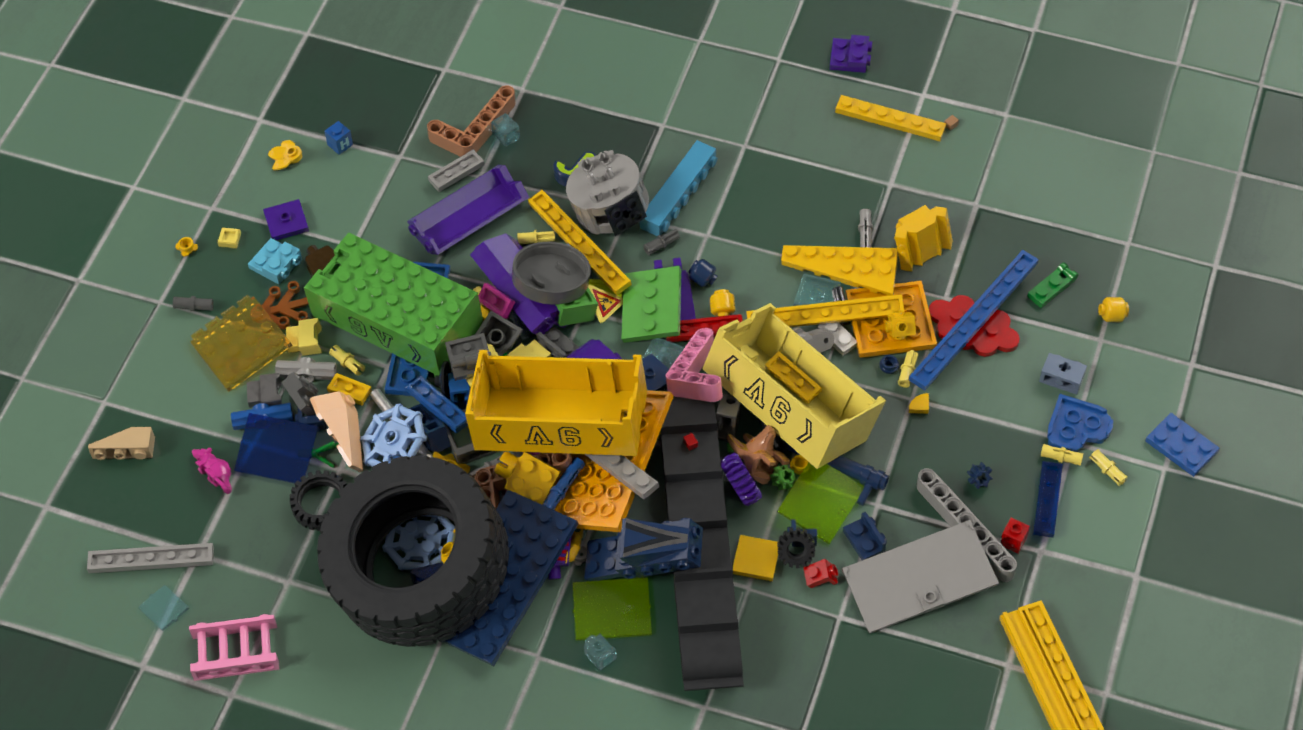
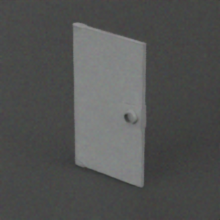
[842,520,999,634]

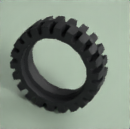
[290,470,347,531]

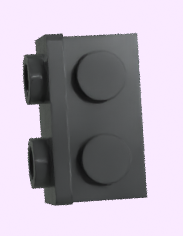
[537,326,579,358]

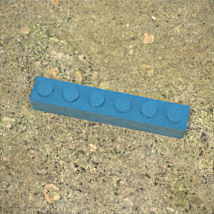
[640,140,718,236]

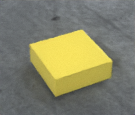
[218,228,241,248]

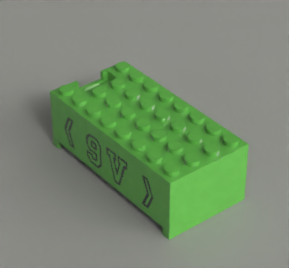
[304,232,484,377]

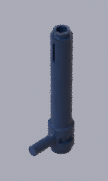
[784,442,889,506]

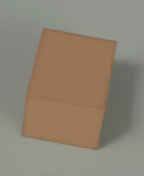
[944,115,959,131]

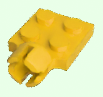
[494,452,561,505]

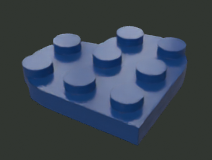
[1047,394,1113,452]

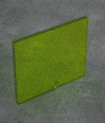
[777,462,864,544]
[573,577,652,641]

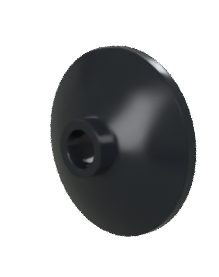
[435,361,451,399]

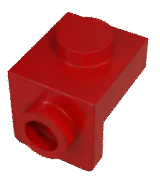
[803,559,838,588]

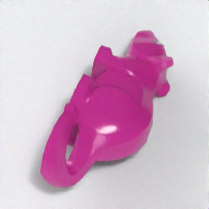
[192,448,232,494]

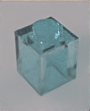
[491,113,520,147]

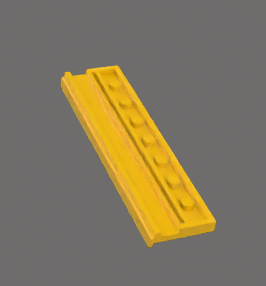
[999,600,1104,730]

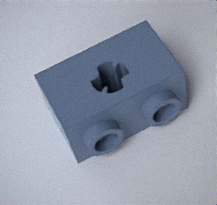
[1039,353,1087,395]

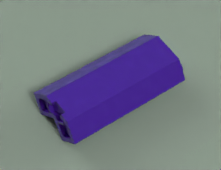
[407,165,529,255]
[470,233,567,335]

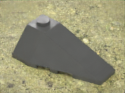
[451,311,523,372]

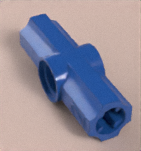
[231,403,294,430]

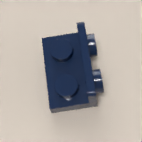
[843,512,887,560]

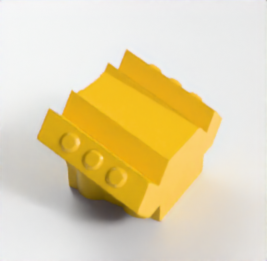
[894,205,953,272]

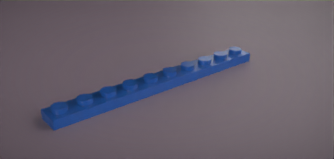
[909,250,1039,391]

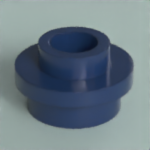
[879,355,899,374]

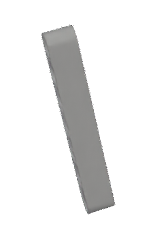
[916,468,1017,582]

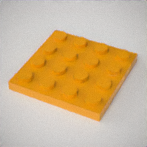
[845,281,937,358]

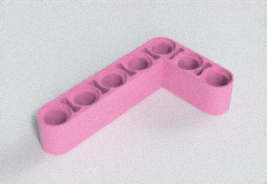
[666,328,723,402]

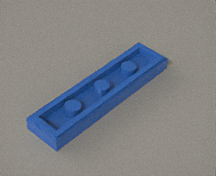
[406,376,468,434]

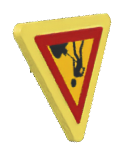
[588,285,623,323]

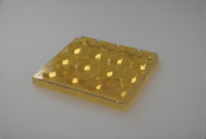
[190,295,293,392]

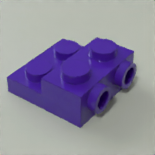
[830,35,872,73]

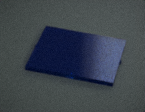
[234,413,319,483]

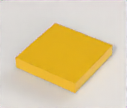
[733,535,779,582]

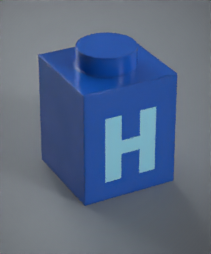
[324,121,353,155]

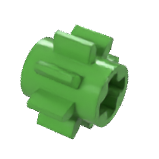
[770,465,796,490]

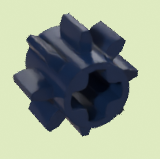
[967,462,993,489]

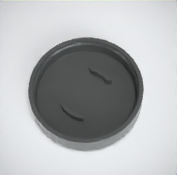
[512,242,590,304]

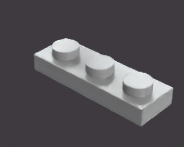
[428,149,485,192]

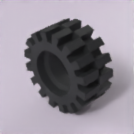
[777,527,815,568]

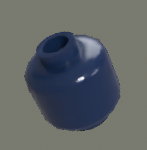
[688,259,718,287]

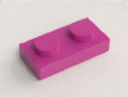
[478,283,515,319]

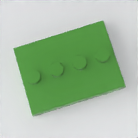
[621,266,681,343]

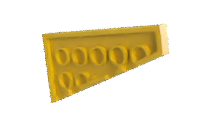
[781,245,898,296]

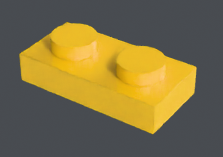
[327,373,372,406]

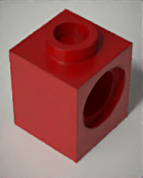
[1000,517,1030,554]

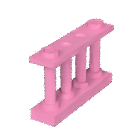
[189,614,280,681]

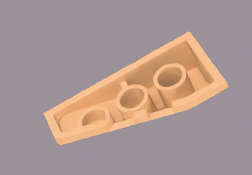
[310,391,363,472]

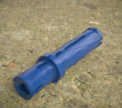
[542,457,585,510]

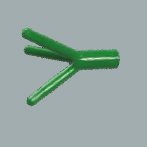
[298,441,339,468]

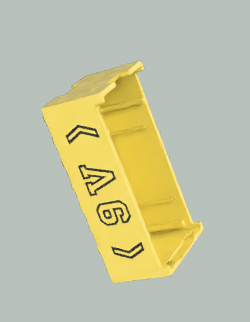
[702,303,886,469]

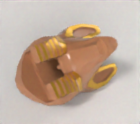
[727,425,790,484]

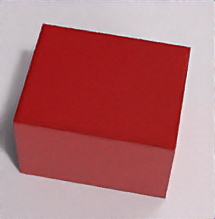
[683,433,698,451]

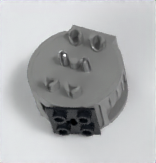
[566,150,649,237]

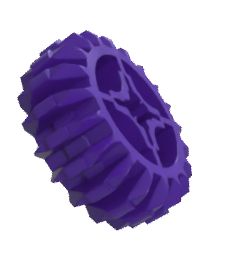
[720,453,762,506]

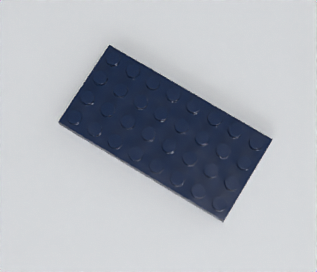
[442,490,579,667]

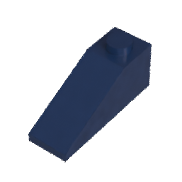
[408,403,450,454]

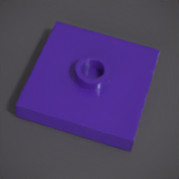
[263,199,309,240]

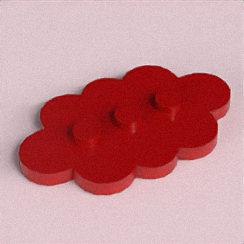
[928,295,1020,357]

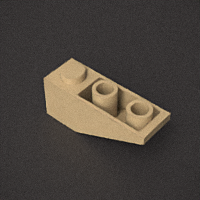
[88,427,155,460]

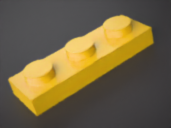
[765,351,822,404]

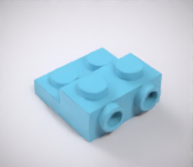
[248,238,302,284]

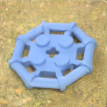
[360,404,427,466]
[382,515,455,573]

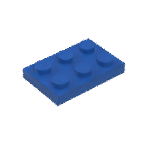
[1145,413,1220,477]

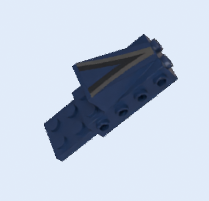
[584,518,703,582]

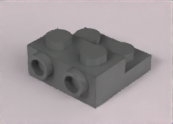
[281,372,319,416]

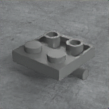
[445,333,491,381]

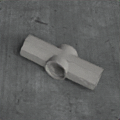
[275,357,337,383]

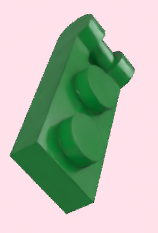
[1027,262,1079,308]

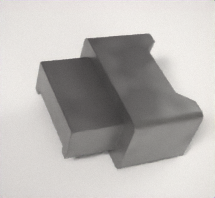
[246,373,282,408]

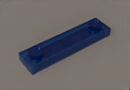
[1033,461,1063,538]

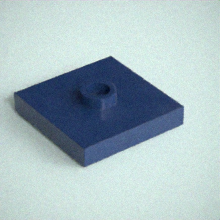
[642,354,669,391]

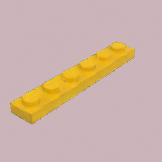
[835,95,946,141]

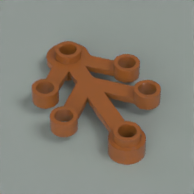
[251,281,309,329]

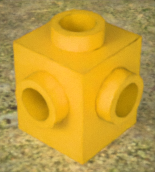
[885,310,916,340]

